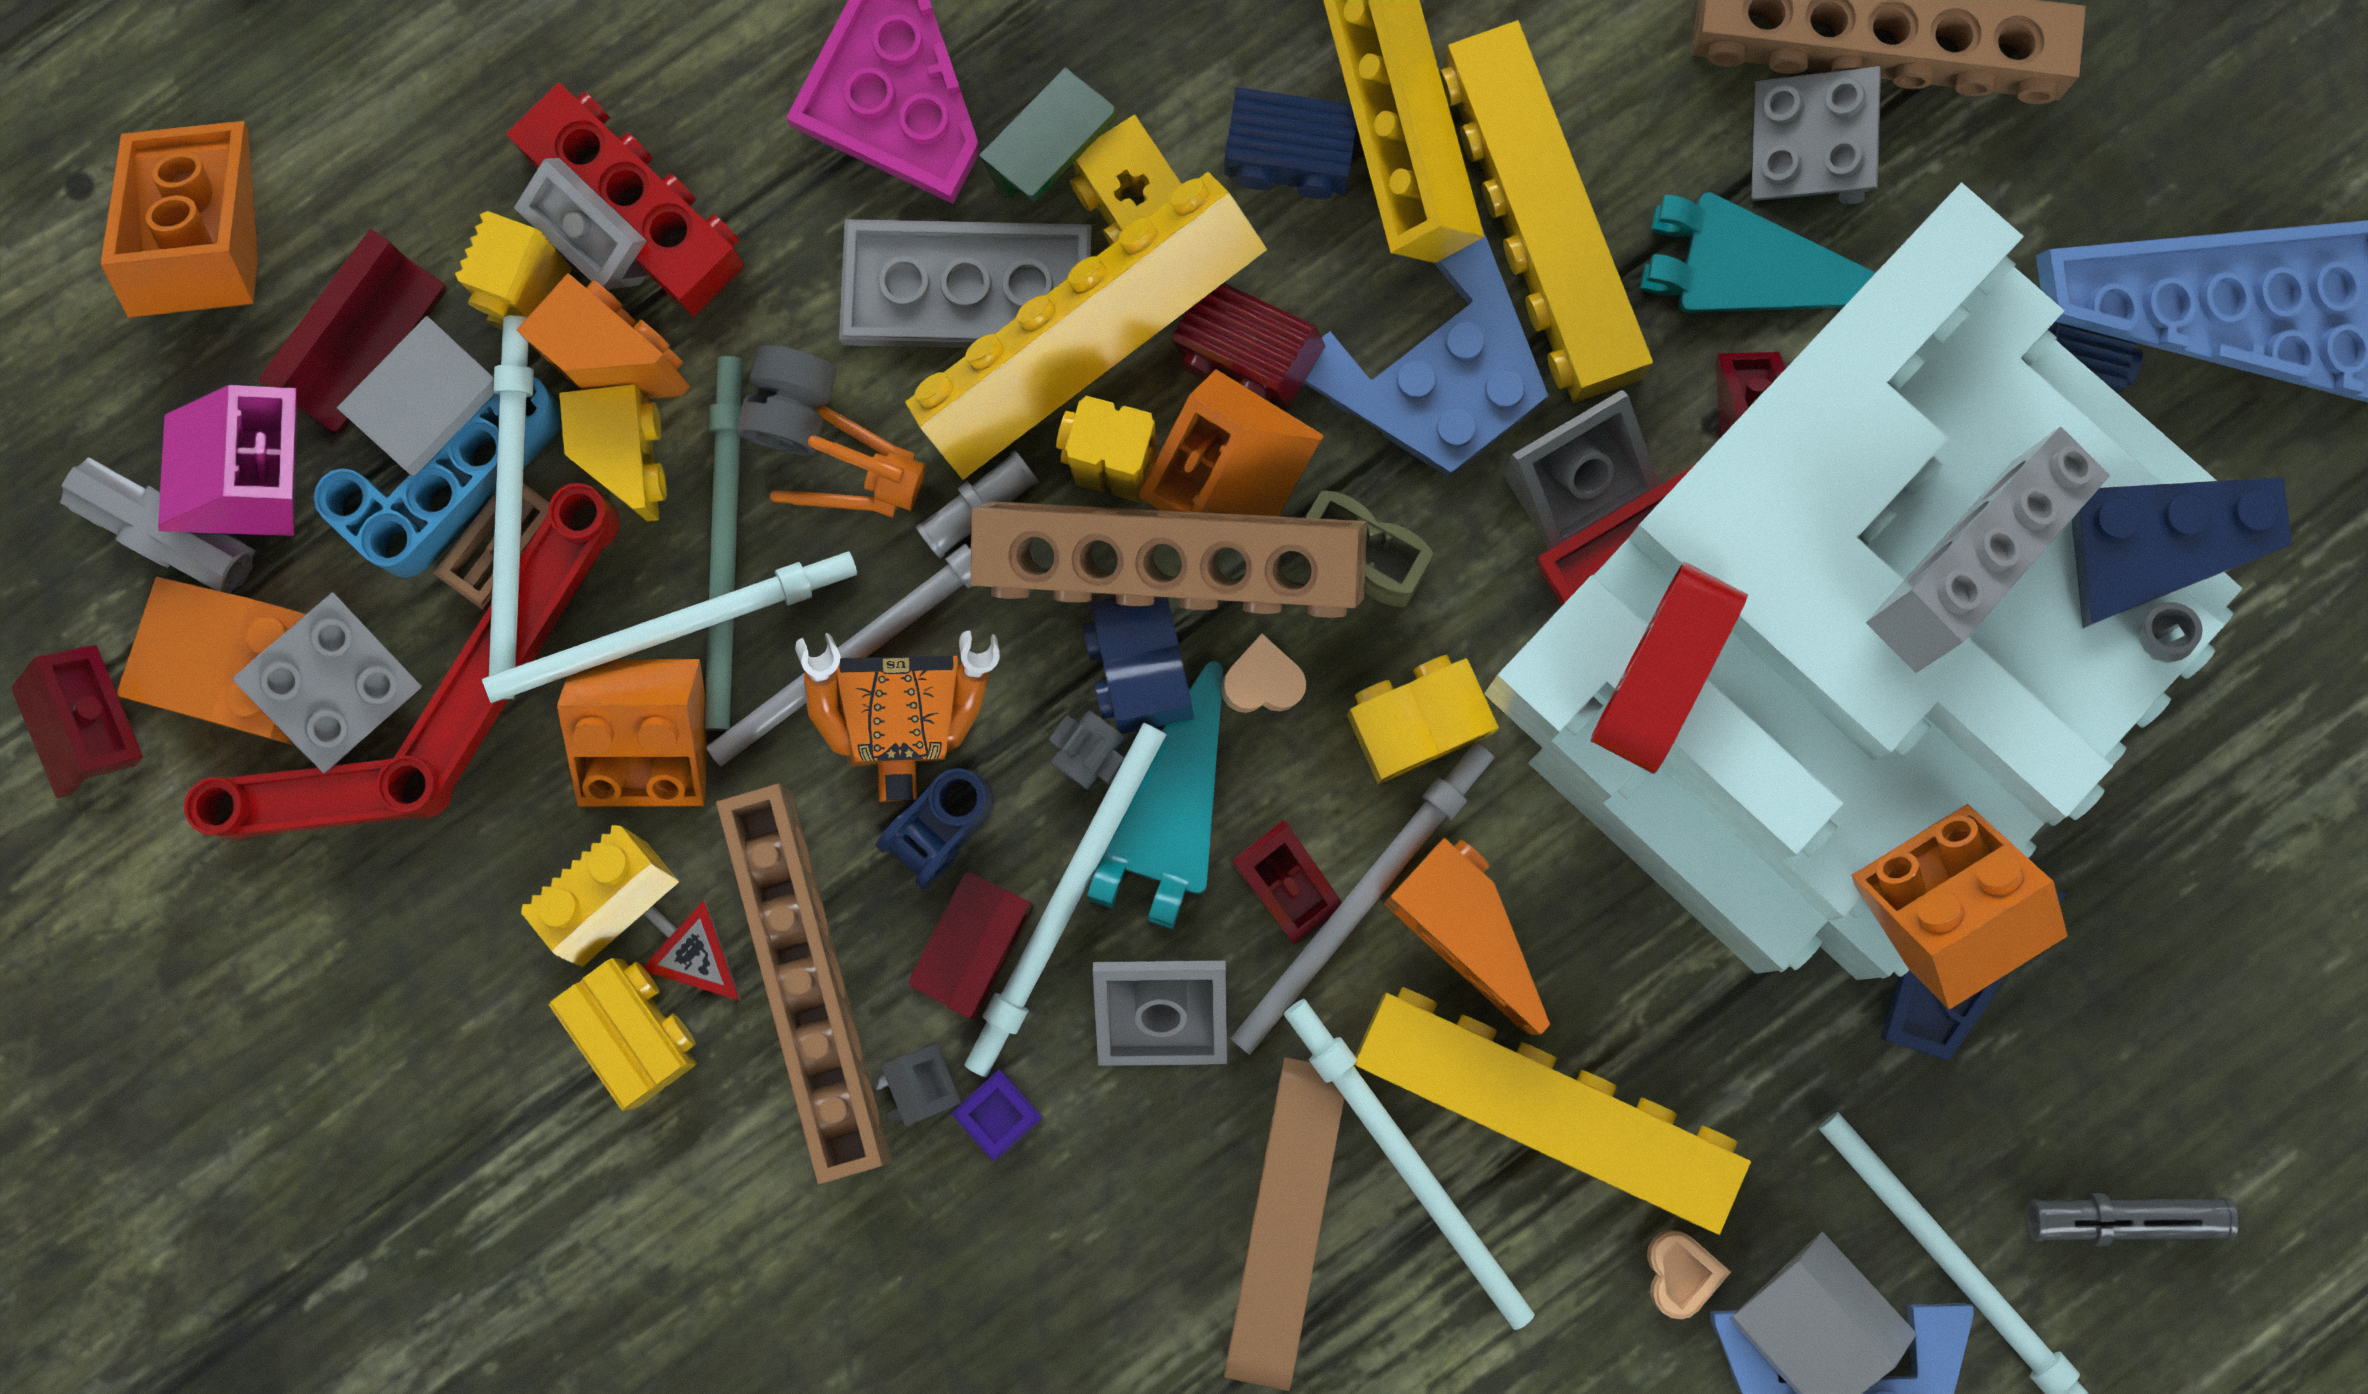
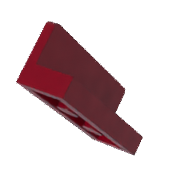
[258,228,447,434]

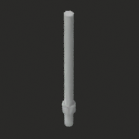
[706,544,971,767]
[1230,742,1494,1055]

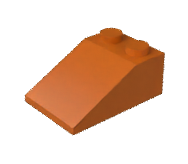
[100,121,258,318]
[117,577,306,747]
[1383,838,1550,1035]

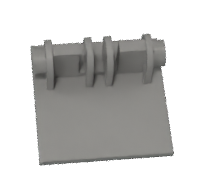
[1752,66,1881,204]
[231,592,422,773]

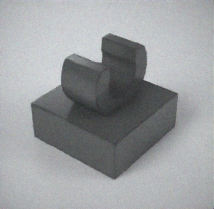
[873,1044,962,1127]

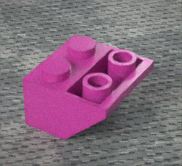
[158,385,298,536]

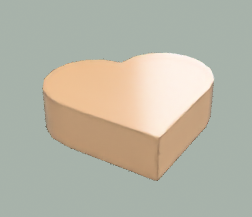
[1220,633,1306,713]
[1647,1230,1731,1319]

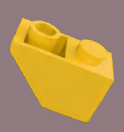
[559,384,667,522]

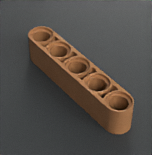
[1224,1057,1344,1391]

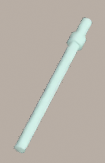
[489,316,534,699]
[482,551,857,703]
[964,722,1166,1077]
[1284,999,1535,1330]
[1818,1112,2089,1394]

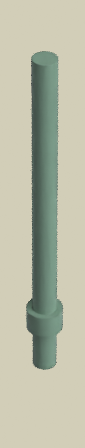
[704,356,743,731]

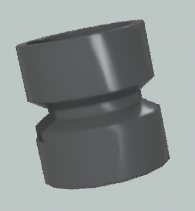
[735,345,837,455]

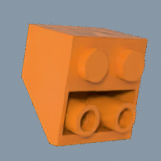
[516,273,690,399]
[1138,369,1324,517]
[557,659,707,807]
[1851,803,2068,1010]

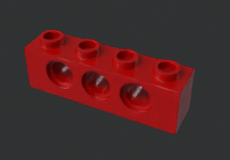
[506,82,745,318]

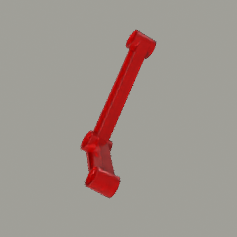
[184,483,620,840]

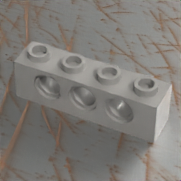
[1865,426,2110,673]

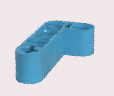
[314,377,562,578]

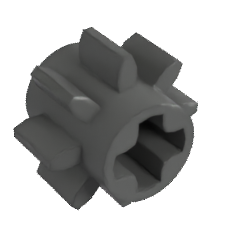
[1048,711,1126,791]

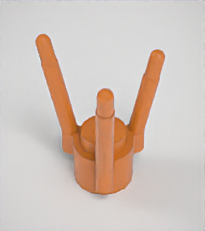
[769,405,927,518]

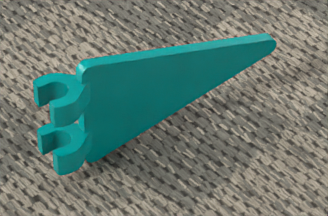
[1639,192,1876,313]
[1087,661,1223,930]

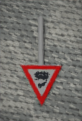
[590,851,741,1001]

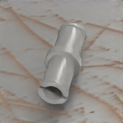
[915,450,1040,559]

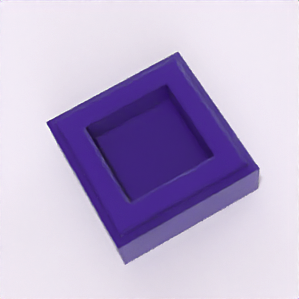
[951,1069,1043,1162]

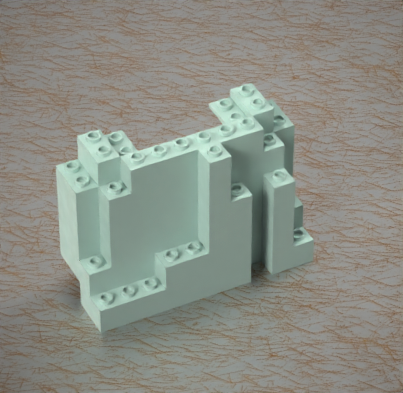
[1484,182,2243,980]

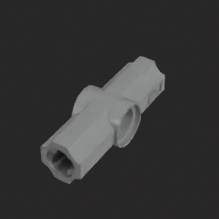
[60,457,255,594]

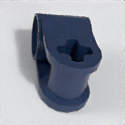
[876,768,994,890]

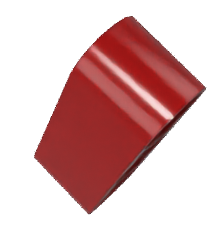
[1590,561,1748,774]

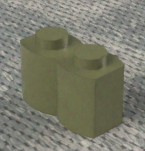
[1306,491,1434,607]

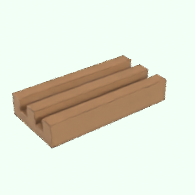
[433,484,550,612]

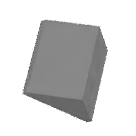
[337,316,494,477]
[1503,390,1659,550]
[1093,961,1227,1066]
[1729,1231,1917,1394]

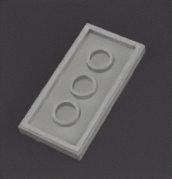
[839,219,1093,348]

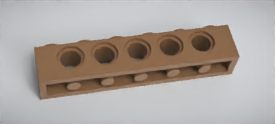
[1691,0,2086,104]
[971,501,1367,618]
[716,783,893,1185]

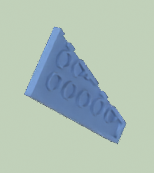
[2036,220,2368,403]

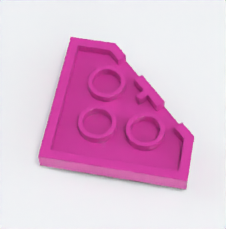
[786,0,981,204]

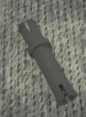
[2026,1193,2238,1246]

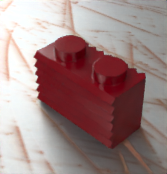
[1171,283,1325,410]

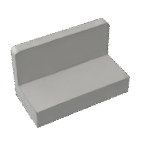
[514,158,647,290]

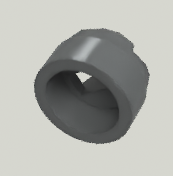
[2140,602,2203,663]

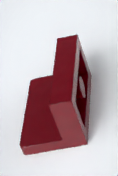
[12,645,143,798]
[909,872,1035,1020]

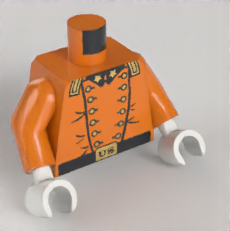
[795,630,1000,803]

